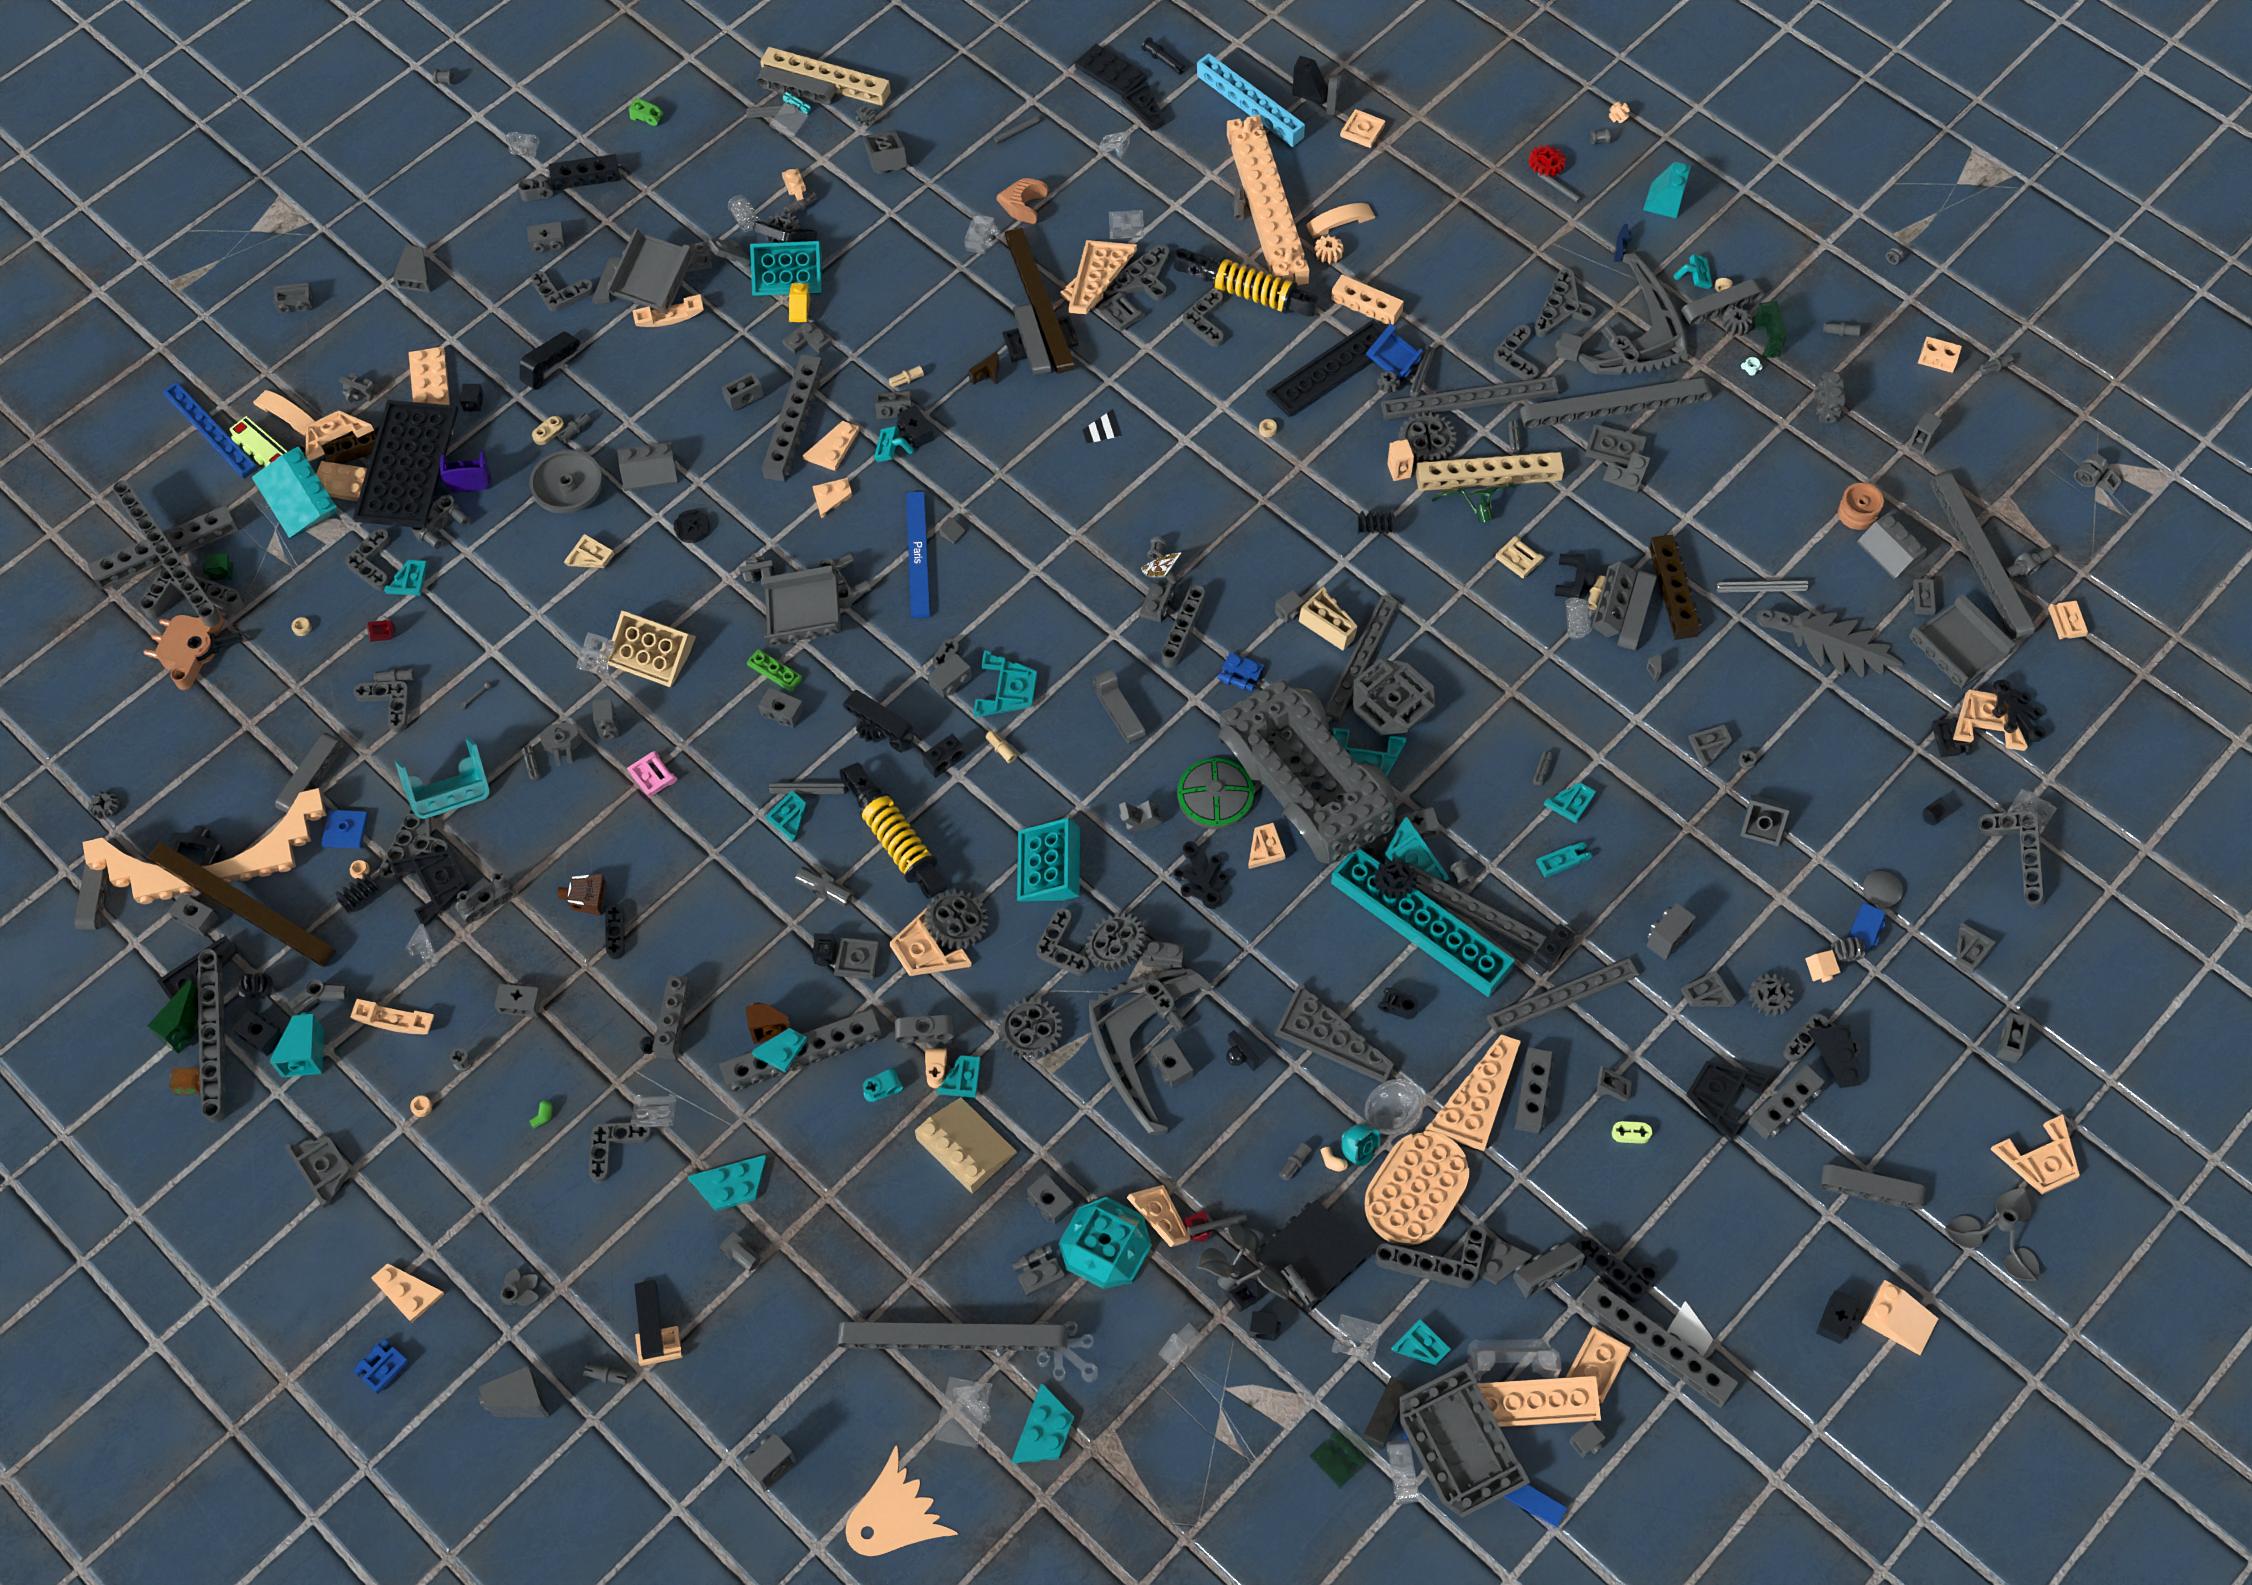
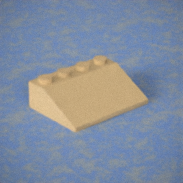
[604,611,696,687]
[915,1097,1017,1194]

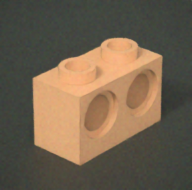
[1918,337,1962,373]

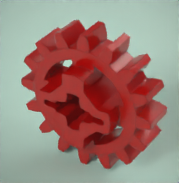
[1528,145,1566,177]

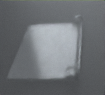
[934,1377,992,1448]

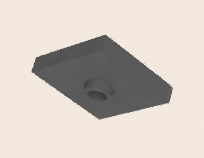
[834,937,880,980]

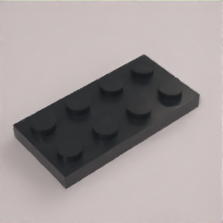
[1075,44,1146,96]

